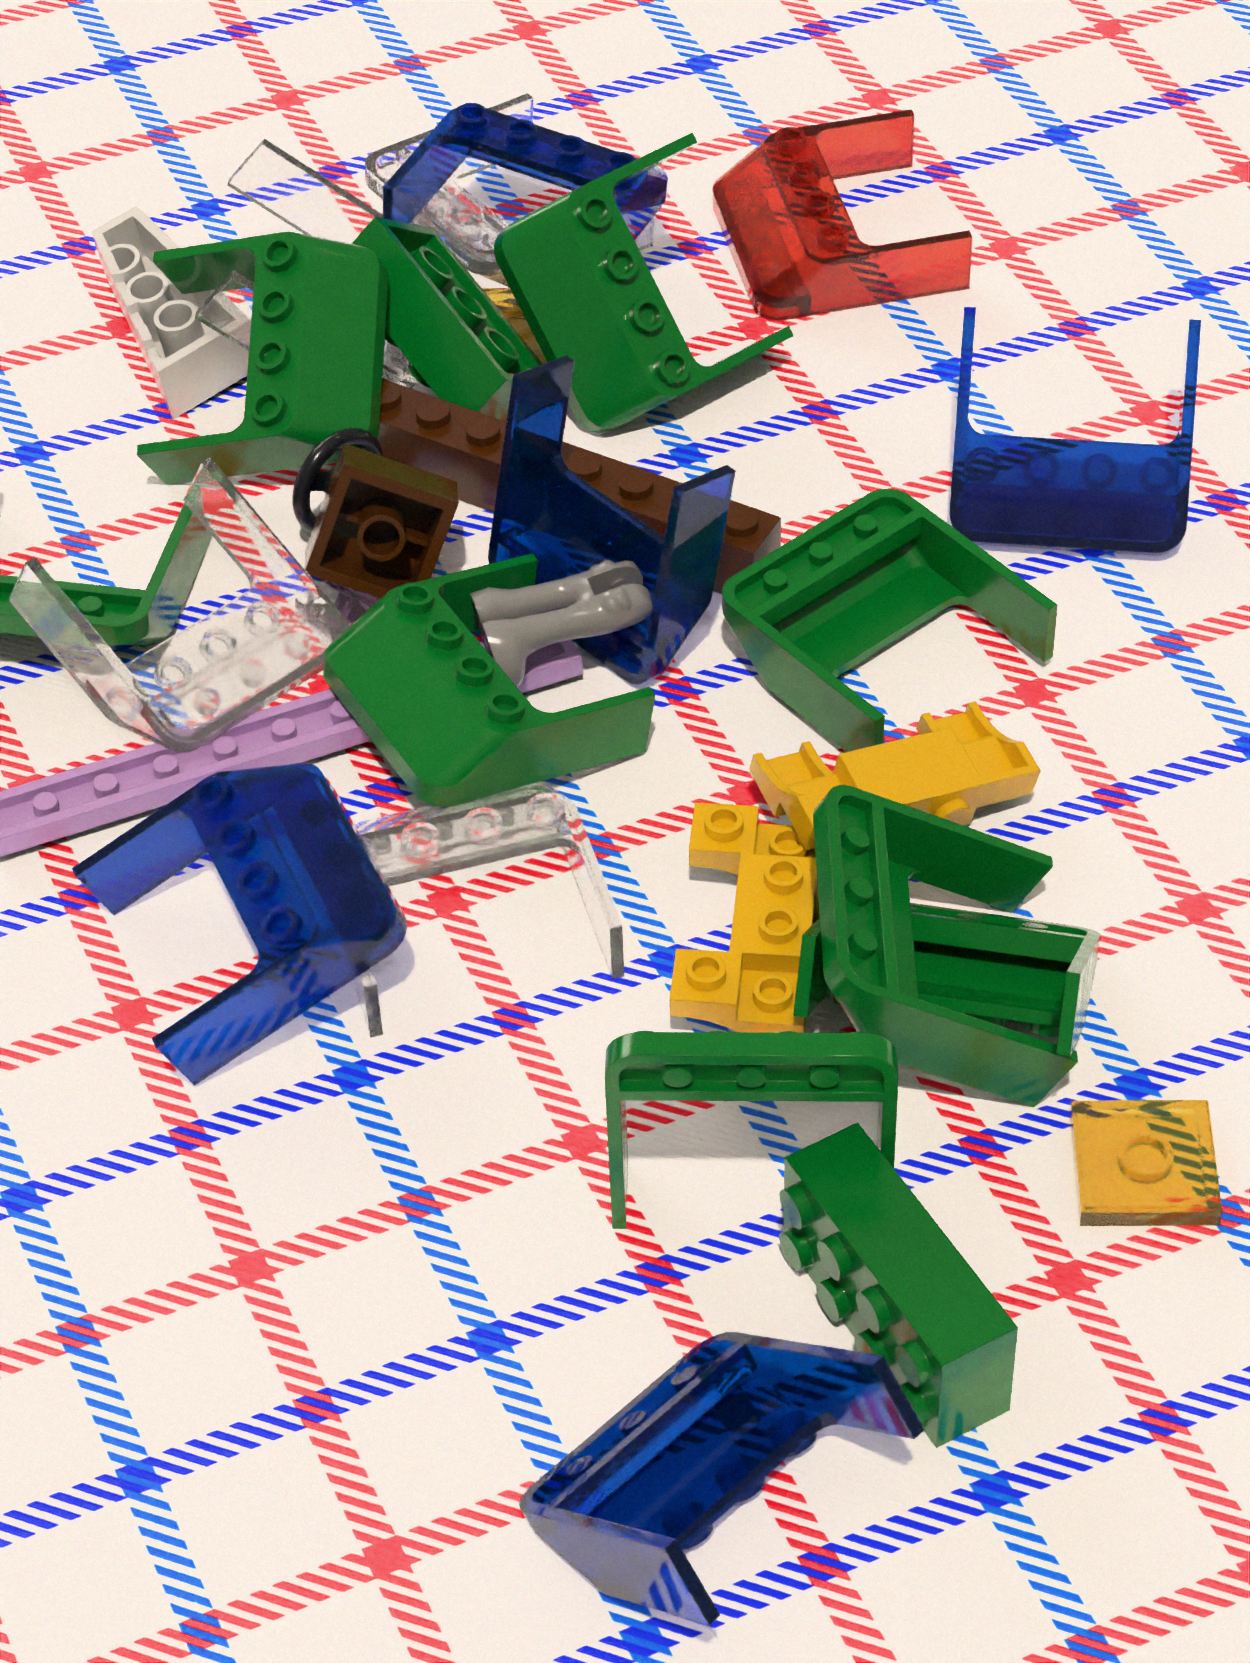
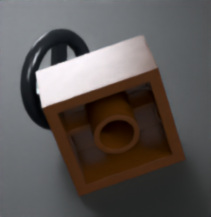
[292,428,459,599]

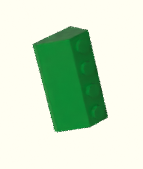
[351,217,561,422]

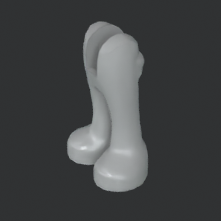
[470,560,653,687]

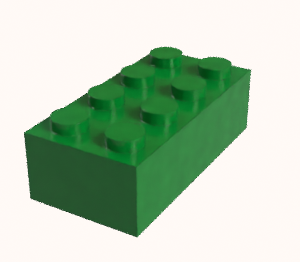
[779,1122,1018,1448]

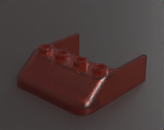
[712,109,973,321]

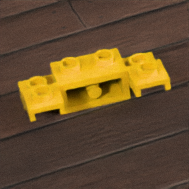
[749,701,1041,850]
[669,802,820,1033]

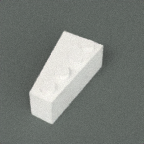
[91,205,251,420]

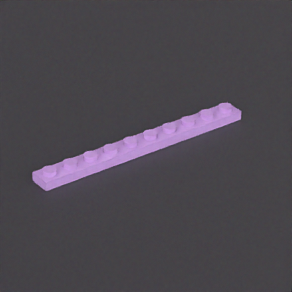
[0,640,583,857]

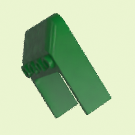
[494,132,794,433]
[136,231,388,485]
[0,481,212,646]
[722,489,1058,752]
[323,554,656,807]
[813,785,1078,1107]
[793,903,1101,1056]
[604,1030,899,1229]

